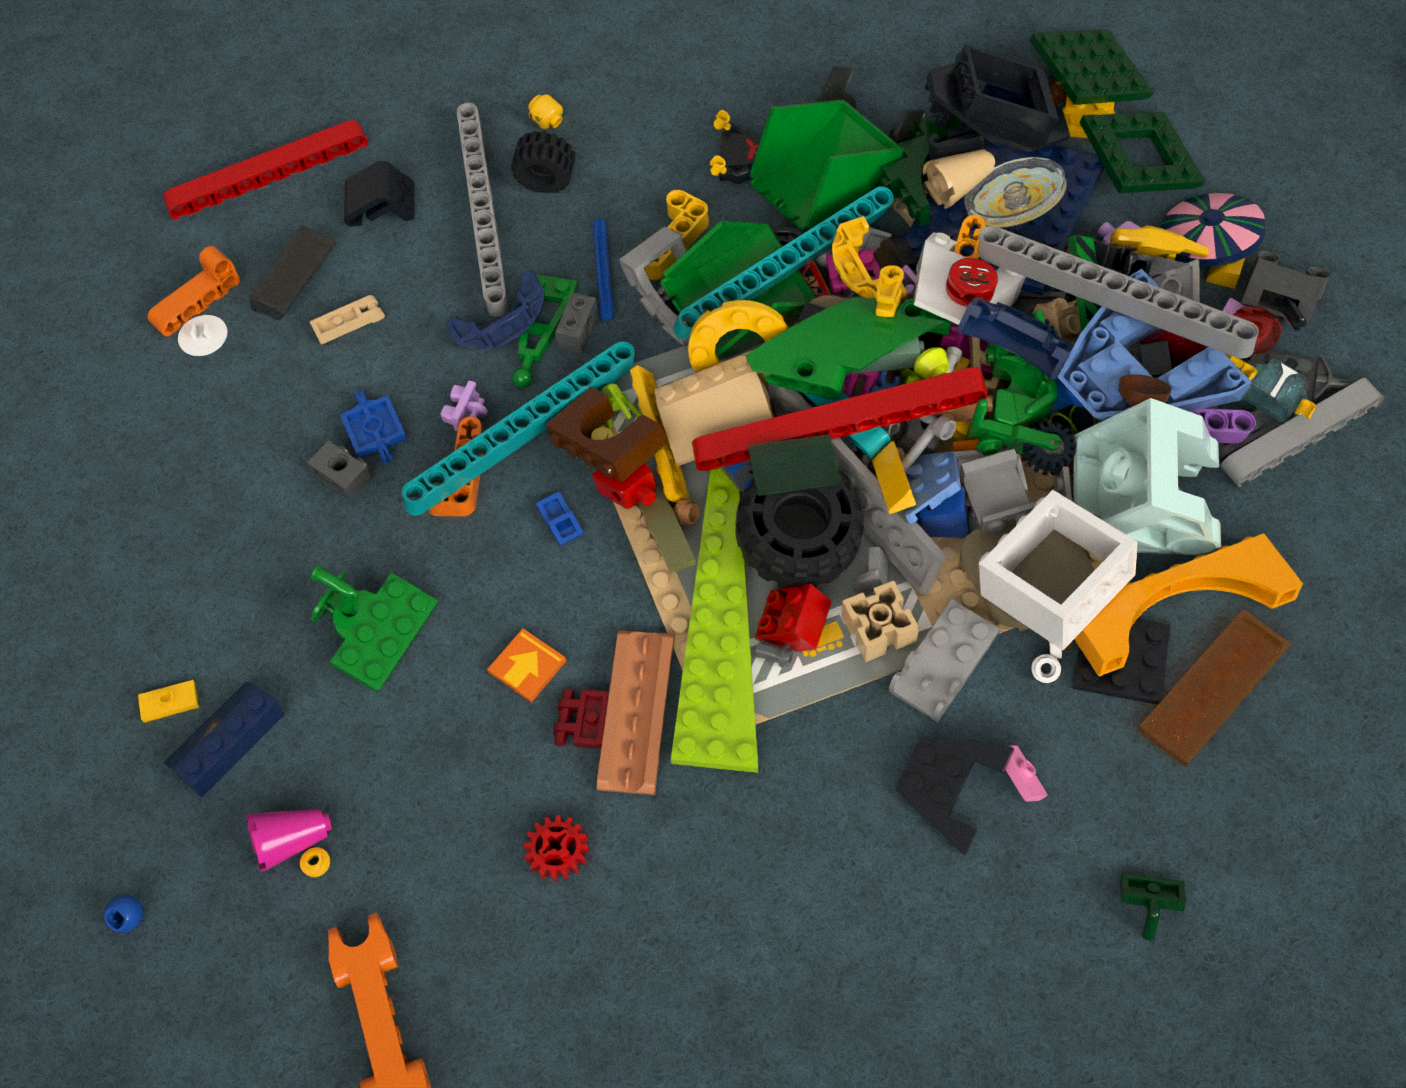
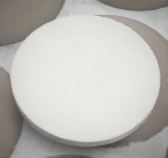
[178,315,227,356]

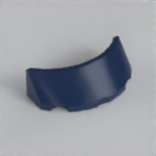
[445,270,545,349]
[956,297,1074,381]

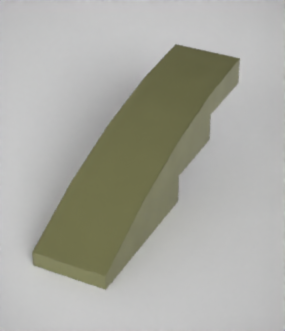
[637,485,696,573]

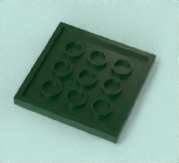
[1030,29,1153,105]

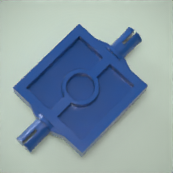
[340,390,407,463]

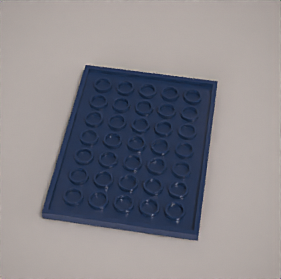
[905,140,1104,296]

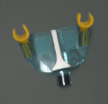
[1240,358,1317,424]

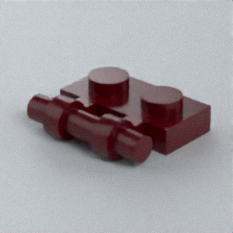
[553,689,609,749]

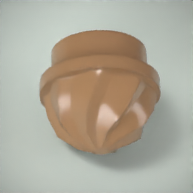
[673,499,700,526]

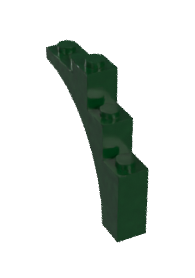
[878,113,963,227]

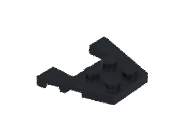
[896,737,1014,855]

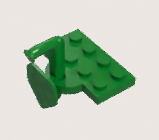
[311,565,438,693]

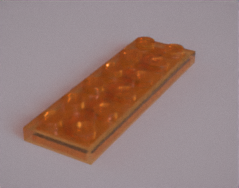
[1138,609,1292,767]

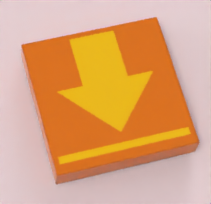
[487,629,567,703]

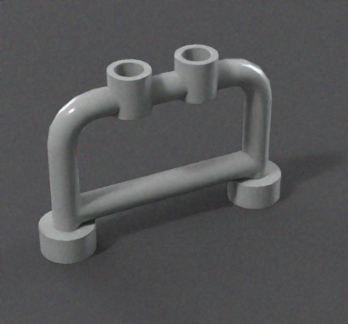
[860,414,956,480]

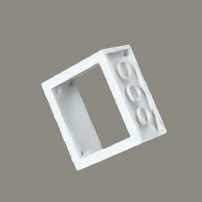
[979,490,1138,650]

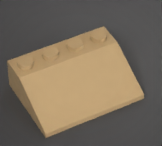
[654,351,774,466]

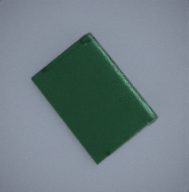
[748,434,841,496]

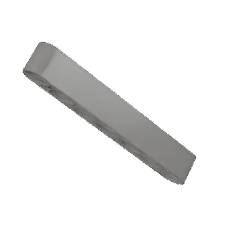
[1220,378,1384,487]

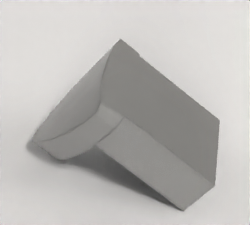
[854,546,888,591]

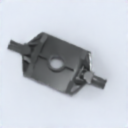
[1242,344,1350,404]

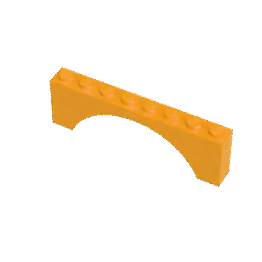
[1074,533,1303,676]

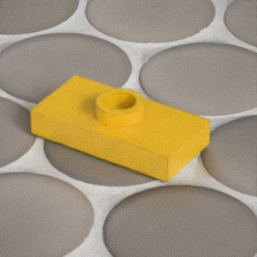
[138,680,199,723]

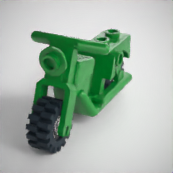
[967,310,1077,476]

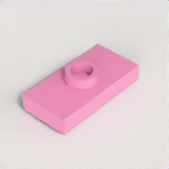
[1006,746,1048,802]

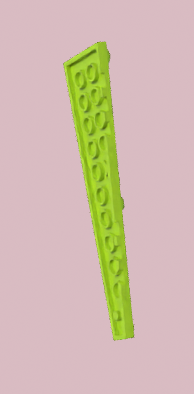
[671,468,758,773]

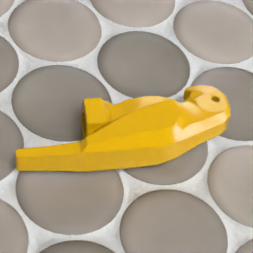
[1110,225,1209,259]

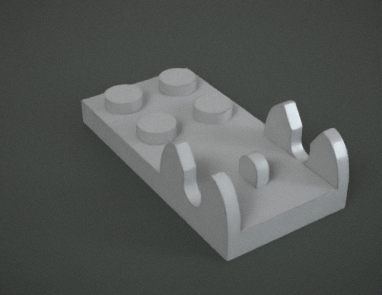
[889,599,1000,722]

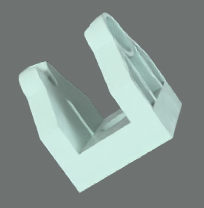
[1073,398,1221,556]

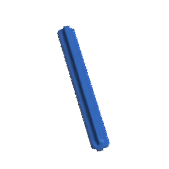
[593,218,614,321]

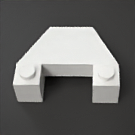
[914,232,1026,325]

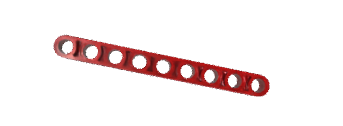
[163,120,368,220]

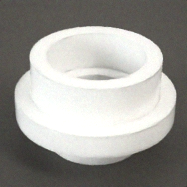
[1031,654,1061,683]

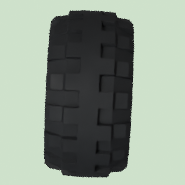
[735,460,864,588]

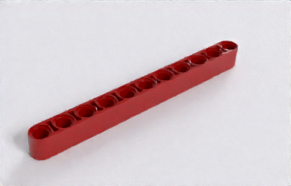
[692,367,988,471]

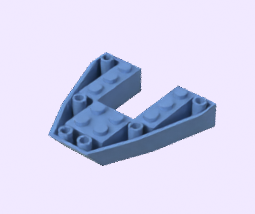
[1058,269,1252,421]

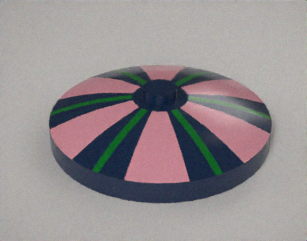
[1160,193,1265,267]

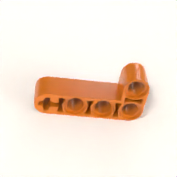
[147,246,240,337]
[428,416,484,516]

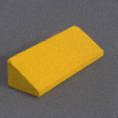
[872,441,916,514]

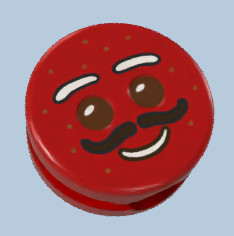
[945,258,998,307]

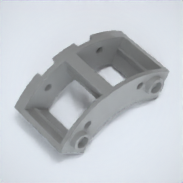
[619,227,689,346]

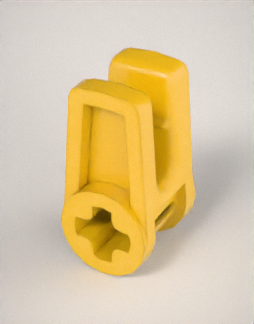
[876,265,904,317]

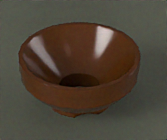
[1118,374,1171,408]

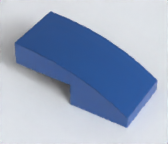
[536,491,584,546]

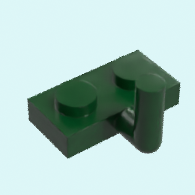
[1120,872,1186,941]

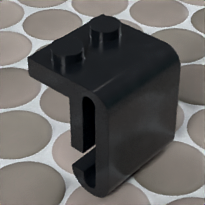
[929,122,987,161]
[344,161,415,227]

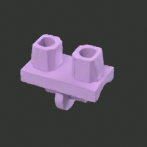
[441,381,488,431]

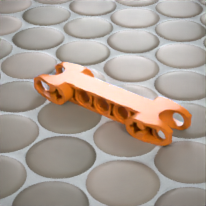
[328,913,431,1088]

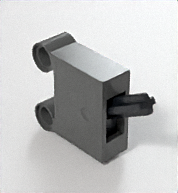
[1241,250,1331,330]

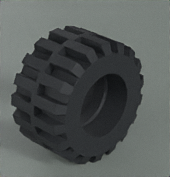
[511,131,575,193]

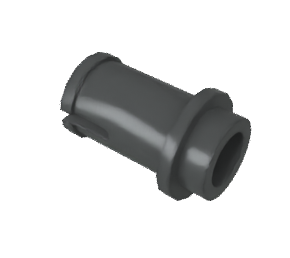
[755,640,794,667]

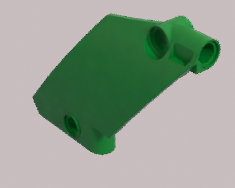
[745,297,953,399]

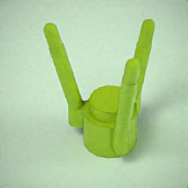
[601,384,642,437]

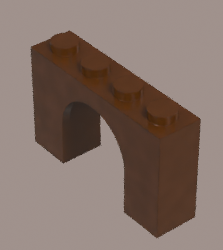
[545,387,667,483]

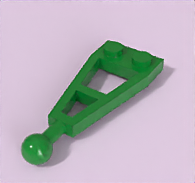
[512,275,578,388]

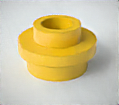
[300,847,330,877]

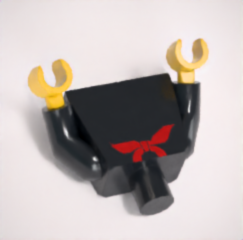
[710,110,760,184]

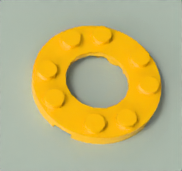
[688,300,789,387]

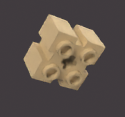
[841,580,919,662]

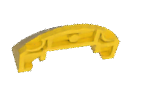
[832,216,907,303]

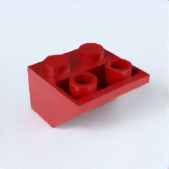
[755,584,832,652]

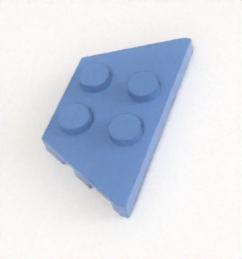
[905,451,961,524]

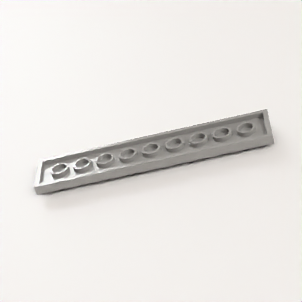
[767,383,947,596]

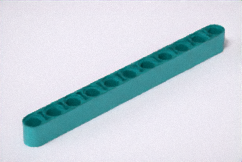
[673,186,894,340]
[402,341,635,516]

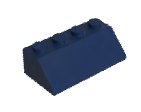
[164,681,285,797]

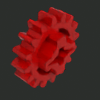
[524,815,589,882]

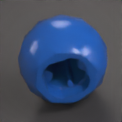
[104,894,144,933]

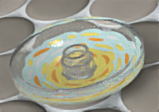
[965,157,1067,228]

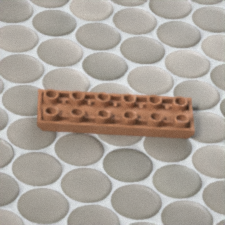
[597,630,675,795]

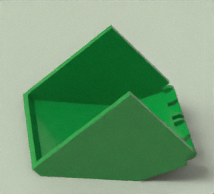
[749,100,904,233]
[660,221,817,360]

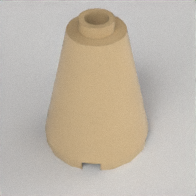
[923,149,995,209]

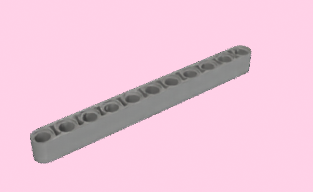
[457,103,509,317]
[978,226,1259,358]

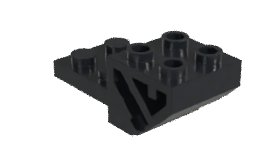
[1094,240,1189,279]

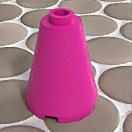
[245,809,332,872]

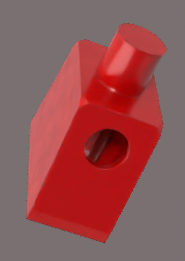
[591,463,657,509]

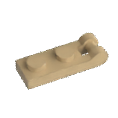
[309,295,385,345]

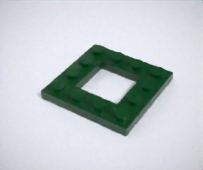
[1079,112,1205,193]

